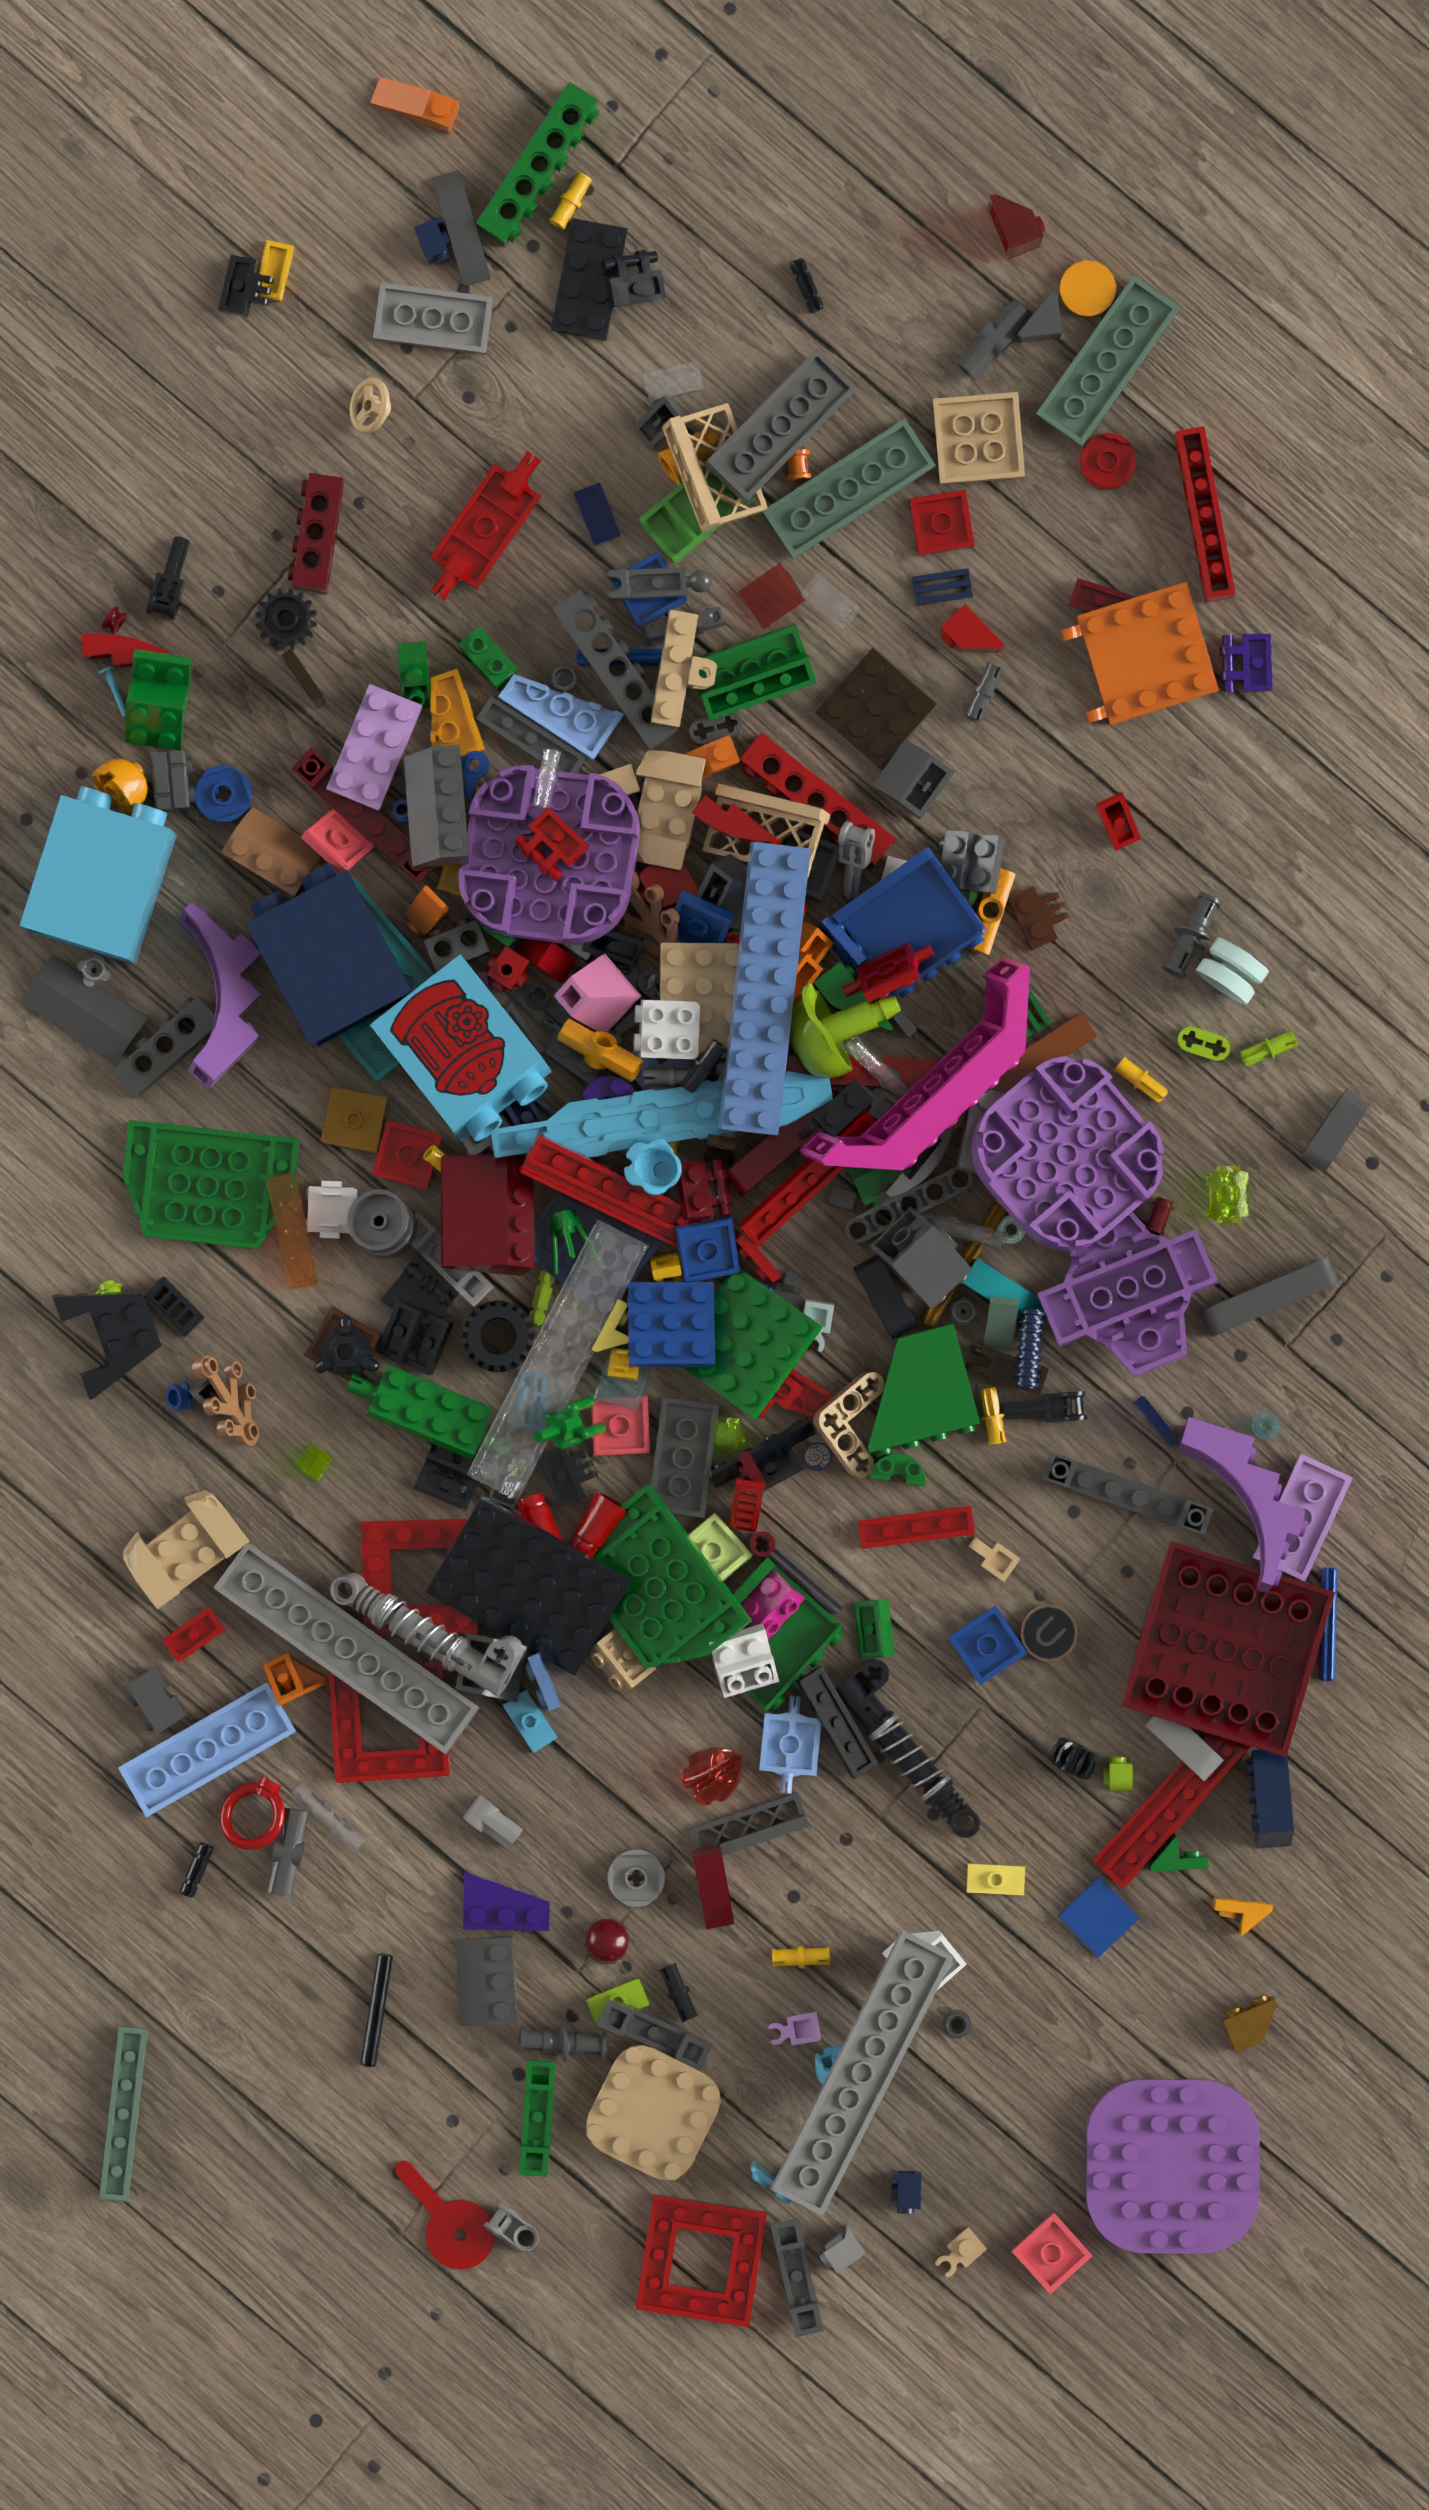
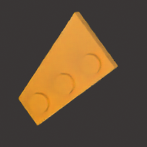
[430,669,485,756]

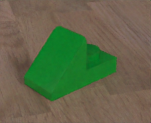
[1149,1834,1209,1872]

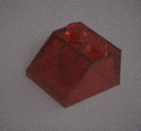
[987,194,1045,260]

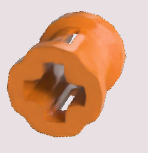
[786,449,812,482]

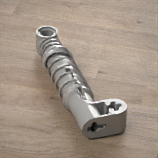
[330,1573,524,1696]

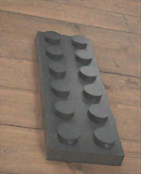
[704,348,857,504]

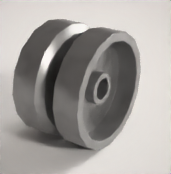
[347,1189,417,1259]

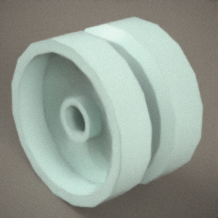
[1195,937,1269,1005]

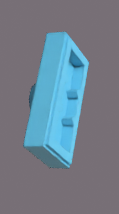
[502,1689,558,1753]

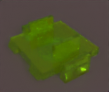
[1207,1166,1250,1224]

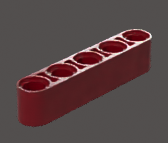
[727,1087,838,1197]

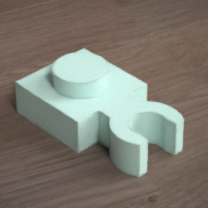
[804,1299,835,1352]

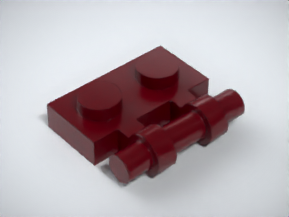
[677,1159,732,1220]

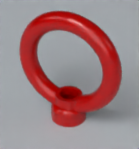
[219,1775,285,1850]

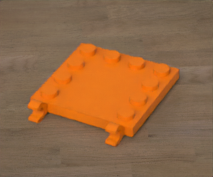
[1060,581,1219,725]

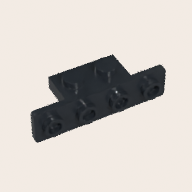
[708,1418,816,1495]

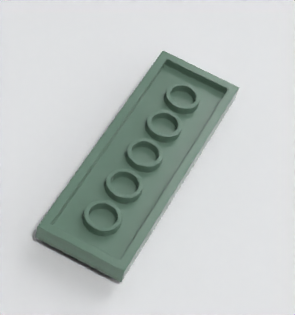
[1036,275,1180,448]
[762,419,936,560]

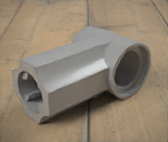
[462,1794,523,1849]

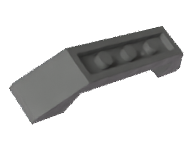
[1042,1452,1214,1535]

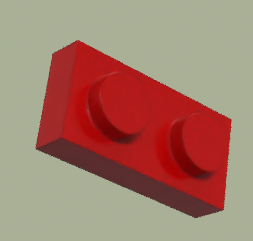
[736,1233,782,1284]
[162,1607,226,1663]

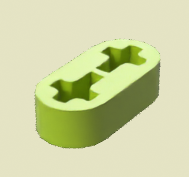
[1177,1026,1230,1062]

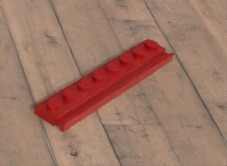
[519,1134,740,1248]
[1093,1733,1252,1890]

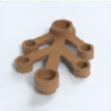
[616,871,682,956]
[192,1355,259,1447]

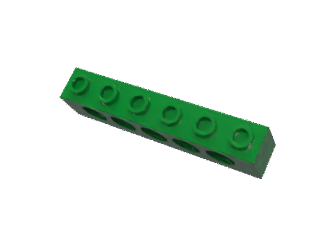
[476,81,600,247]

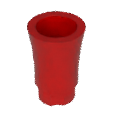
[569,1490,628,1557]
[517,1493,564,1541]

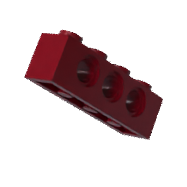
[288,473,345,594]

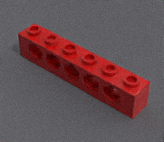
[1174,426,1236,603]
[740,733,896,867]

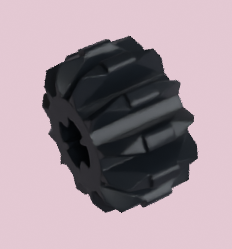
[1050,1738,1100,1780]

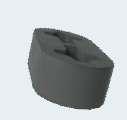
[689,713,742,746]

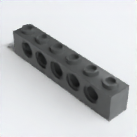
[552,589,678,749]

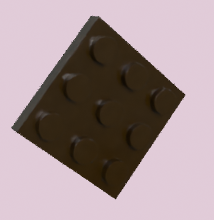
[816,648,937,769]

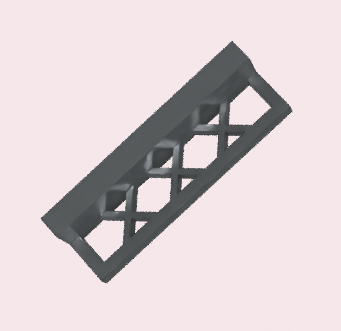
[689,1792,809,1856]

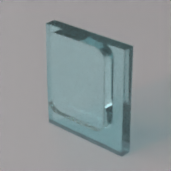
[594,1350,652,1411]

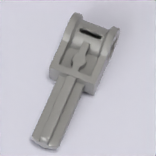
[838,821,875,900]

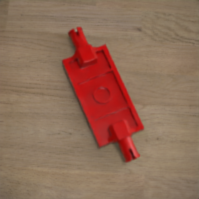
[430,451,542,601]

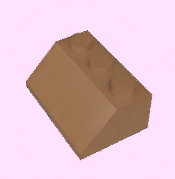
[221,807,322,898]

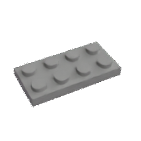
[373,282,493,355]

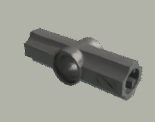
[956,300,1031,380]
[267,1807,308,1897]

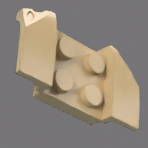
[635,751,706,870]
[123,1490,250,1609]

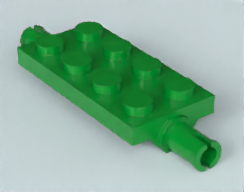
[346,1364,511,1460]

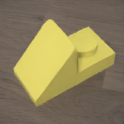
[592,1299,628,1353]

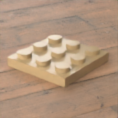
[933,392,1025,485]

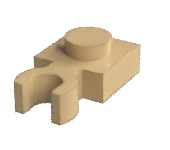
[935,2226,987,2277]

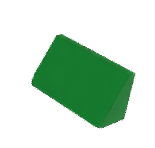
[853,1599,894,1659]

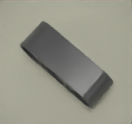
[1301,1088,1370,1172]

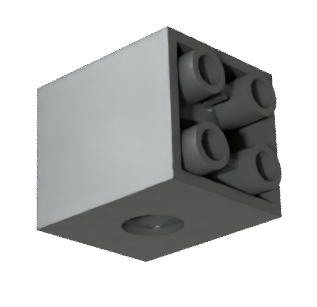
[870,1207,973,1309]

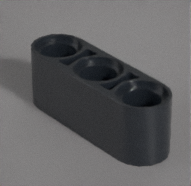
[853,1254,917,1340]

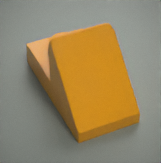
[1213,1897,1273,1936]

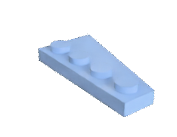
[498,674,624,762]

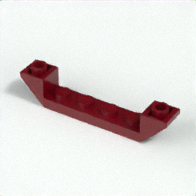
[291,748,433,884]

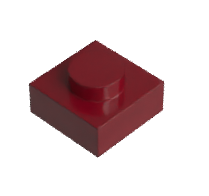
[738,1451,766,1485]

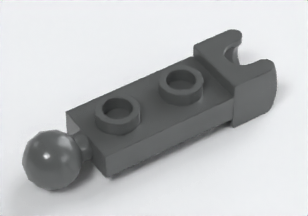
[607,567,712,601]

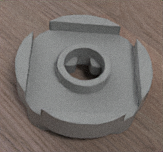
[608,1849,665,1907]

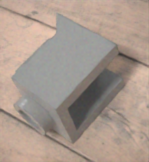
[819,2225,865,2273]

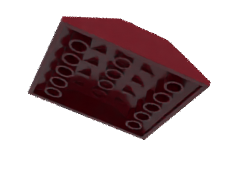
[1121,1541,1335,1757]

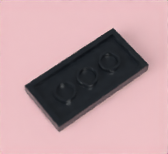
[551,218,628,341]

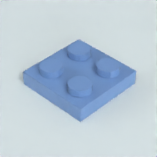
[525,1653,561,1711]

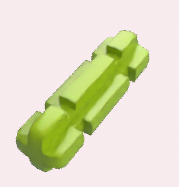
[528,1269,556,1326]

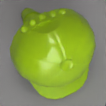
[789,983,901,1078]

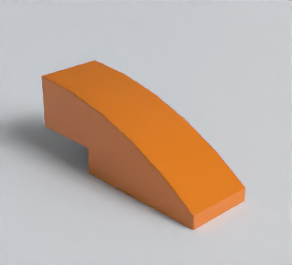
[793,921,834,1005]

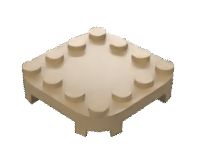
[586,2043,721,2181]

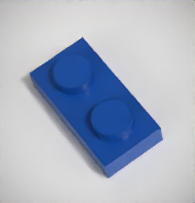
[817,915,867,970]

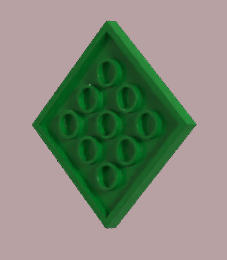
[682,1269,823,1420]

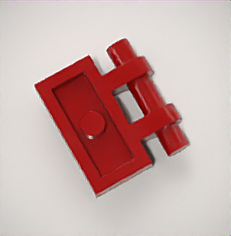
[515,807,590,881]

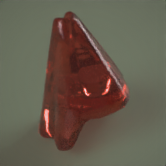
[681,1747,743,1806]

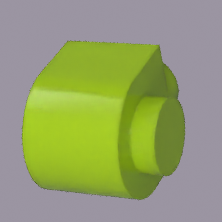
[1103,1756,1133,1791]

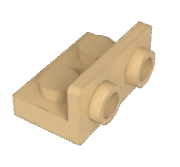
[589,1628,656,1695]

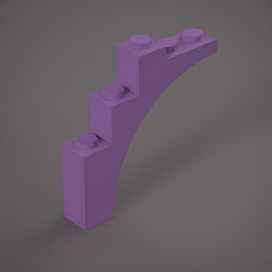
[179,902,261,1090]
[1177,1417,1308,1593]

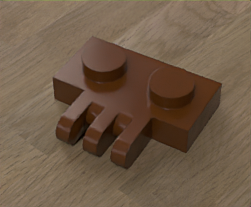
[1008,887,1069,951]

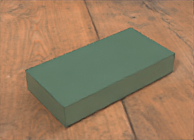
[983,1296,1019,1351]

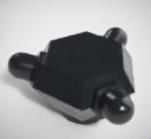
[314,1315,379,1375]

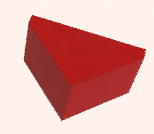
[515,938,577,984]

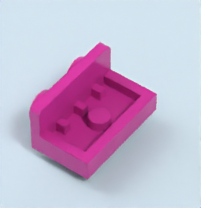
[741,1569,805,1639]

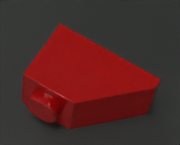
[940,604,1005,652]

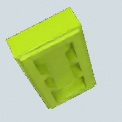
[586,1978,650,2026]

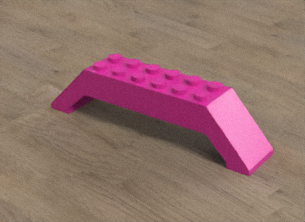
[799,956,1030,1170]

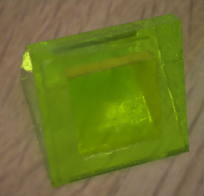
[294,1442,334,1482]

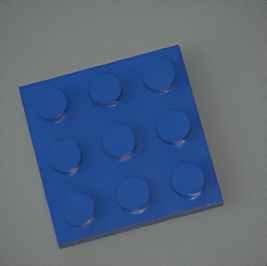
[628,1282,715,1367]

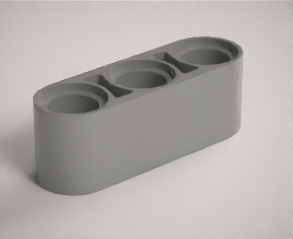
[1145,1716,1224,1781]

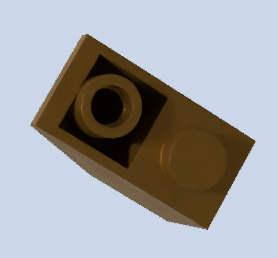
[1221,1994,1278,2053]

